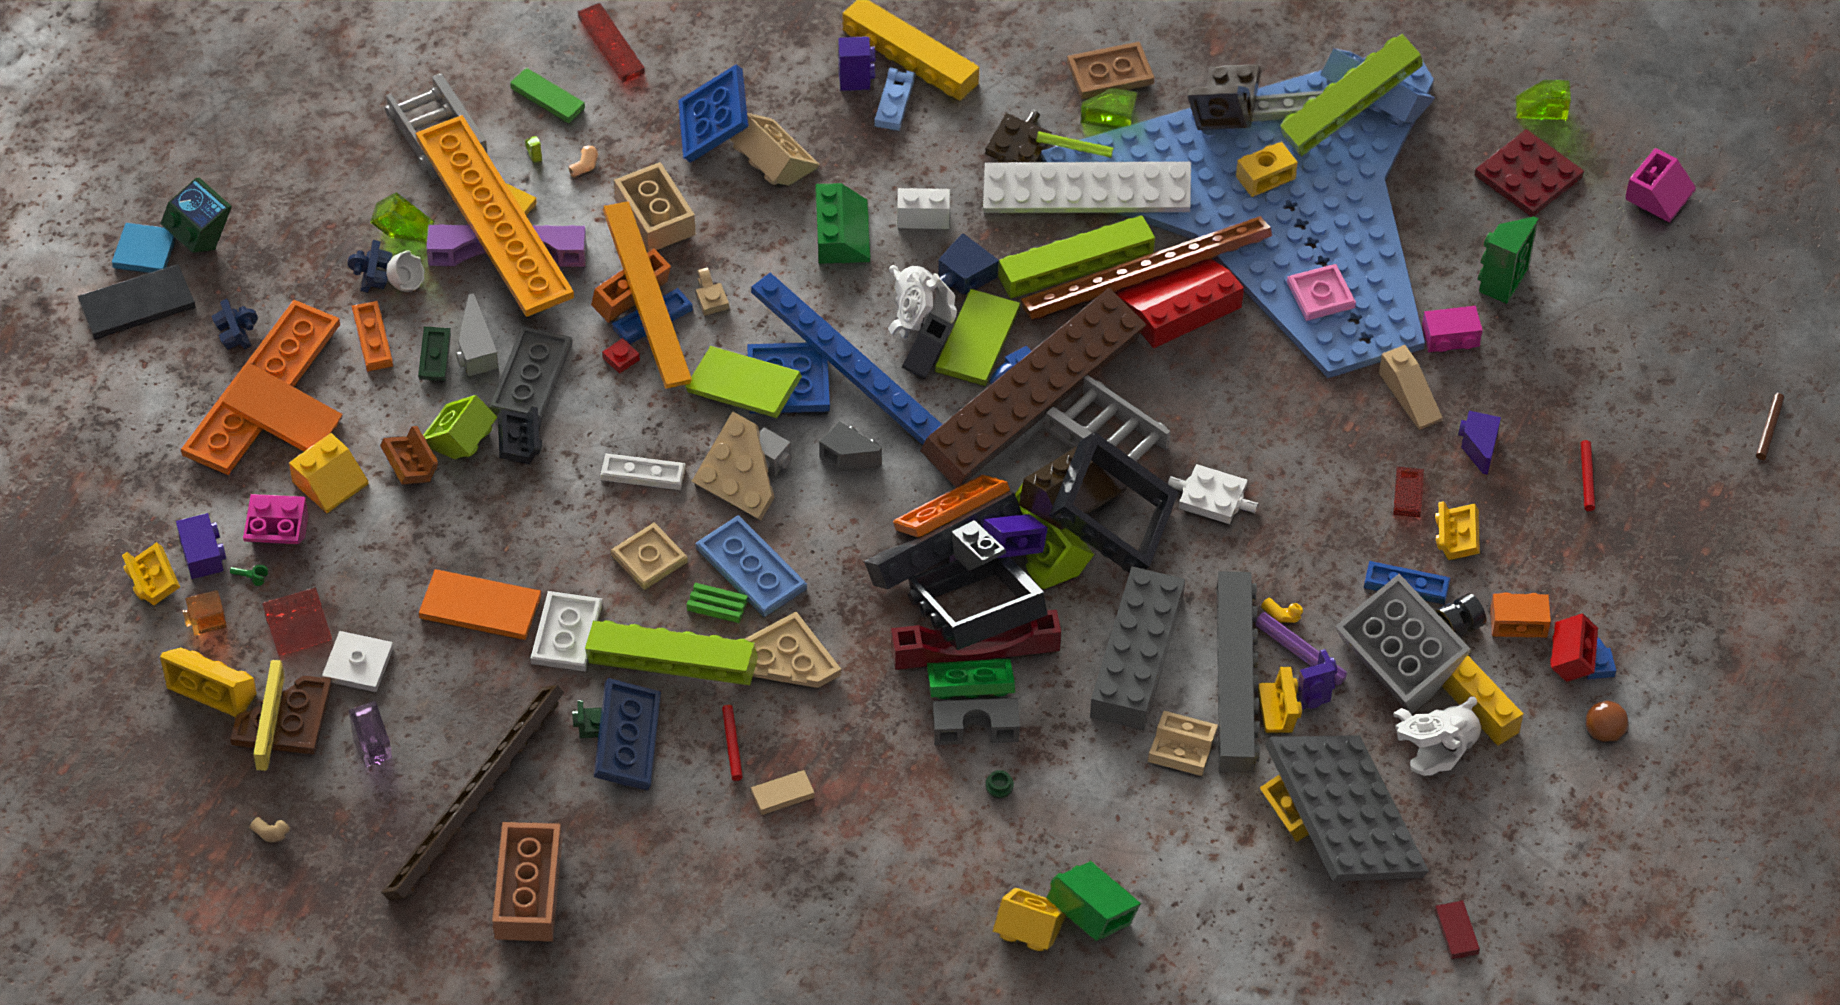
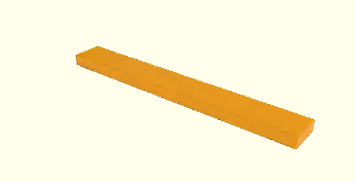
[603,201,692,389]

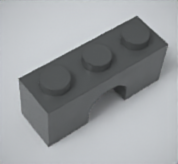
[933,697,1020,745]

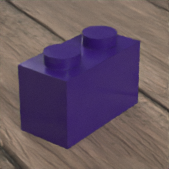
[838,36,875,91]
[176,513,226,579]
[983,514,1048,558]

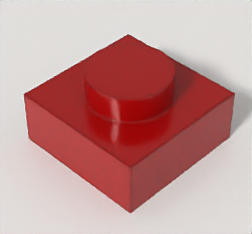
[602,338,640,374]

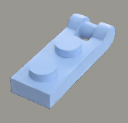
[875,68,915,131]

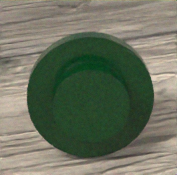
[985,770,1014,798]

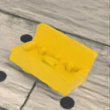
[1435,501,1480,560]
[122,542,180,605]
[1258,667,1302,733]

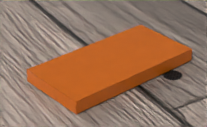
[221,363,343,452]
[893,474,1010,538]
[419,569,541,640]

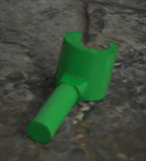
[230,564,268,586]

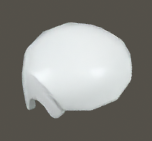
[386,250,425,292]

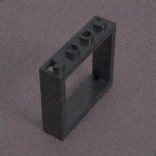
[1049,432,1179,573]
[908,557,1048,650]

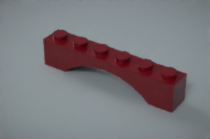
[891,609,1061,670]

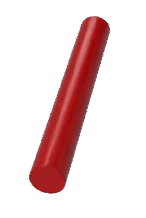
[1580,440,1595,511]
[722,705,743,781]

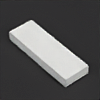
[601,453,686,490]

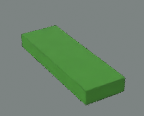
[510,68,585,123]

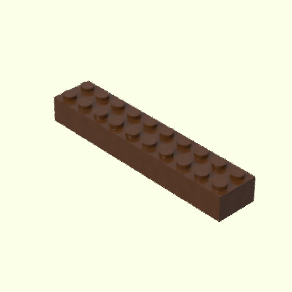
[920,288,1146,488]

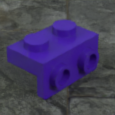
[1296,649,1338,710]

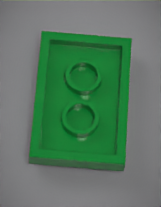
[927,659,1015,699]

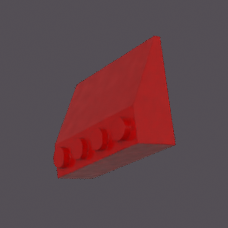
[1114,259,1244,349]

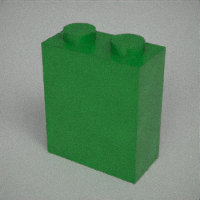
[1046,861,1141,941]

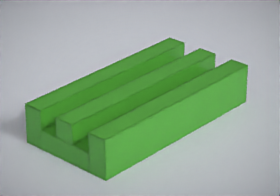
[687,583,748,623]

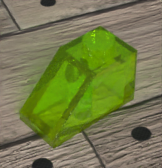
[1515,80,1571,120]
[1080,88,1137,129]
[370,192,435,243]

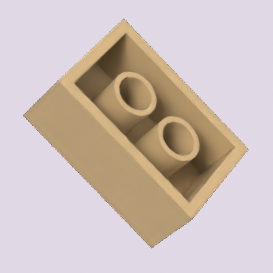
[614,162,696,252]

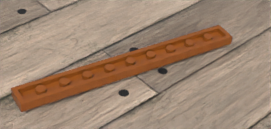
[1021,216,1272,320]

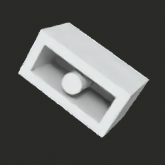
[897,188,950,229]

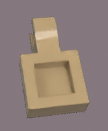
[696,267,729,316]

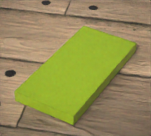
[936,289,1020,386]
[685,346,802,418]

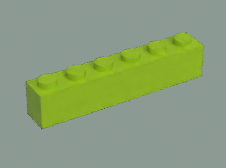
[1280,34,1423,157]
[998,215,1155,299]
[585,620,758,685]

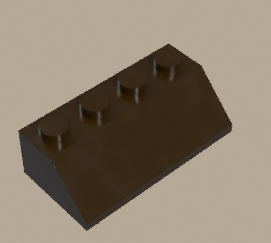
[1019,447,1127,530]

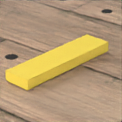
[254,660,285,771]

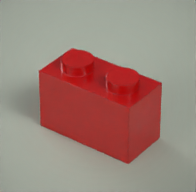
[1550,613,1598,682]

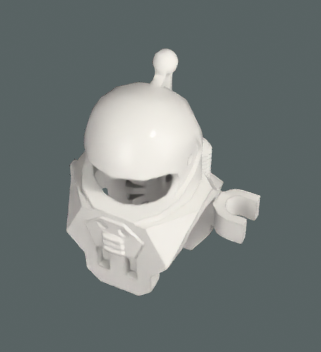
[888,265,957,339]
[1394,697,1481,776]

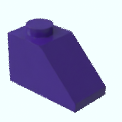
[1458,411,1501,475]

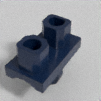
[347,239,392,293]
[212,298,258,350]

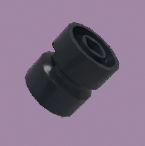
[1435,593,1487,637]

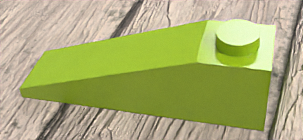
[1015,483,1094,589]

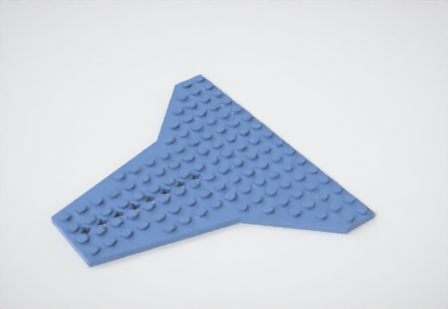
[1041,44,1434,378]

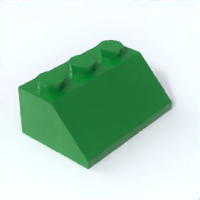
[816,183,870,264]
[1478,217,1538,304]

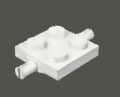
[1168,464,1259,524]

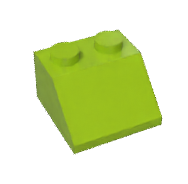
[423,395,497,459]

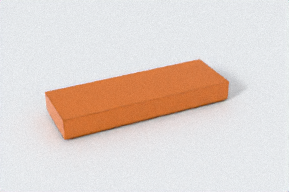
[352,301,393,372]

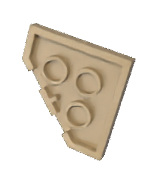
[692,412,775,521]
[745,612,841,688]

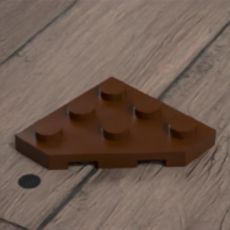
[230,675,332,755]

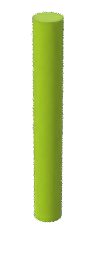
[1037,132,1114,158]

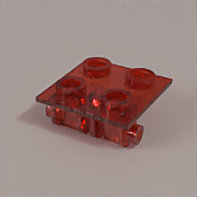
[262,587,332,656]

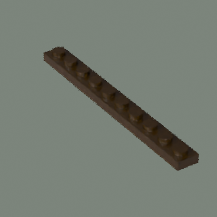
[381,685,564,900]

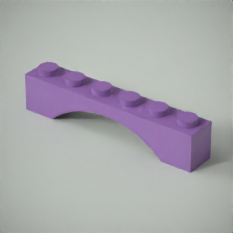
[426,224,586,267]

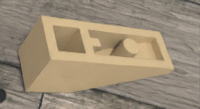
[1379,345,1443,430]

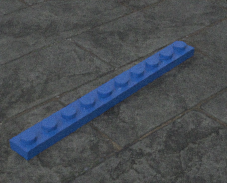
[751,272,943,445]

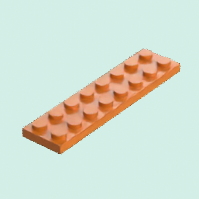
[181,300,340,475]

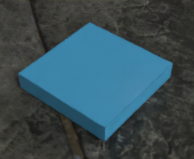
[112,223,176,273]

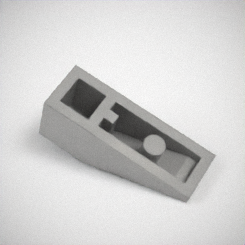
[456,293,499,377]

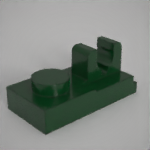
[418,326,451,381]

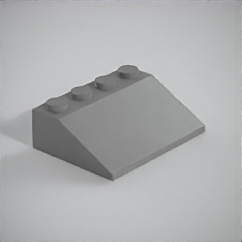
[1335,574,1471,715]

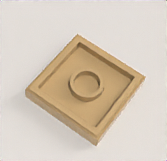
[611,522,688,590]

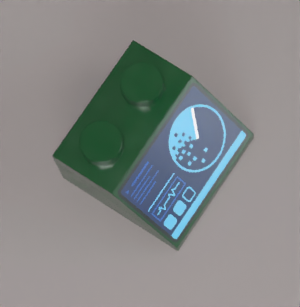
[160,178,232,253]

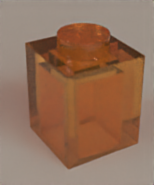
[182,590,227,636]

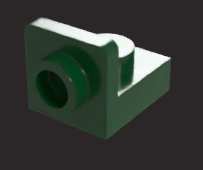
[572,700,602,738]

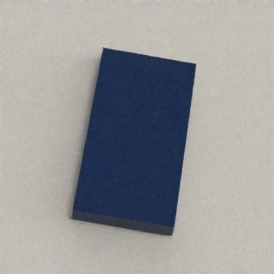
[593,678,661,791]

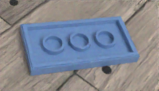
[695,515,807,617]

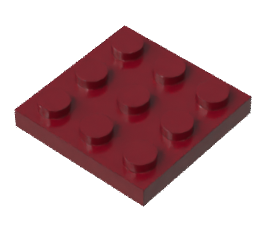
[1474,129,1584,217]

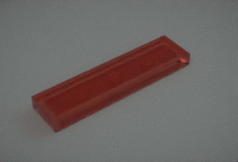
[577,3,645,83]

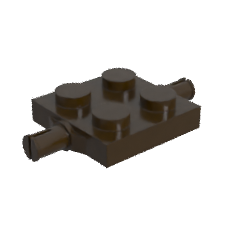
[985,110,1052,163]

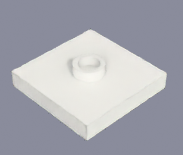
[322,631,394,692]

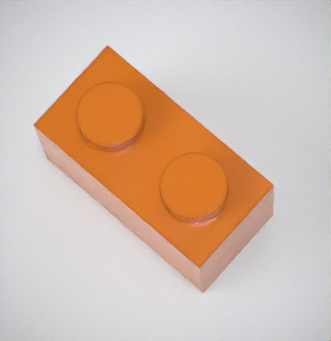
[1490,592,1551,638]

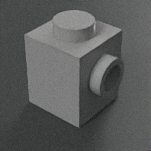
[759,428,792,476]

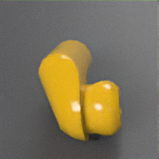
[1261,598,1303,623]

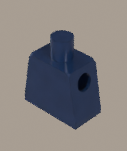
[938,233,999,295]

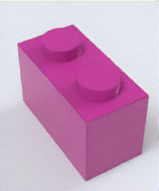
[1422,306,1483,352]

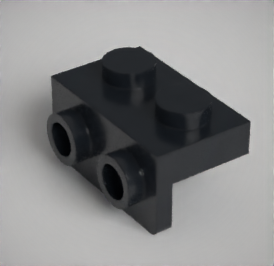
[498,406,542,464]

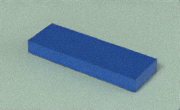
[612,288,693,344]
[1364,561,1451,605]

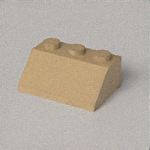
[730,113,820,186]

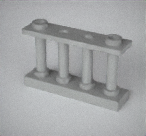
[385,73,488,179]
[1045,375,1170,461]

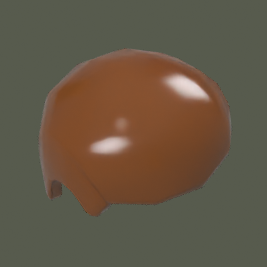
[1586,700,1629,742]

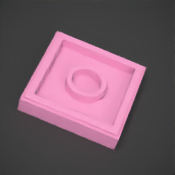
[1287,264,1356,321]

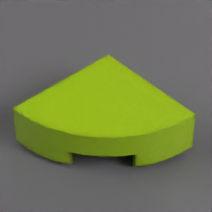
[525,136,542,163]

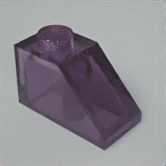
[349,701,392,767]

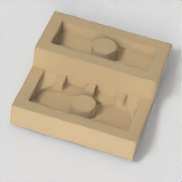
[1148,711,1218,776]

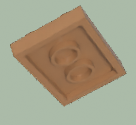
[1067,41,1154,99]

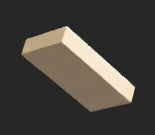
[751,770,814,815]

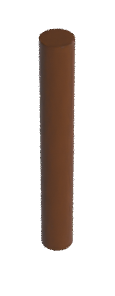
[1756,393,1784,460]

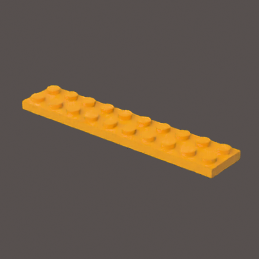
[416,115,574,317]

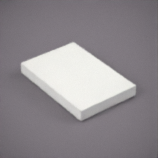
[531,591,603,672]

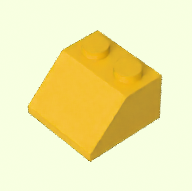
[289,433,369,514]
[993,887,1066,951]

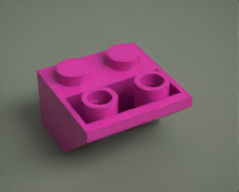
[1625,148,1696,223]
[243,494,308,544]

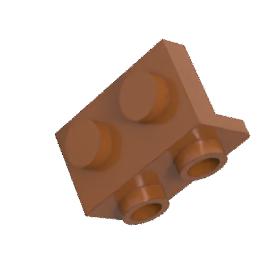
[380,426,438,484]

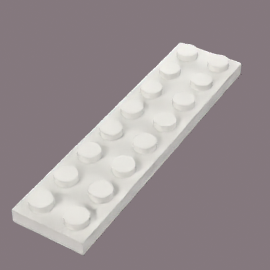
[983,162,1191,213]

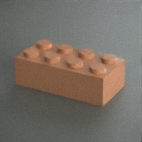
[492,822,562,941]

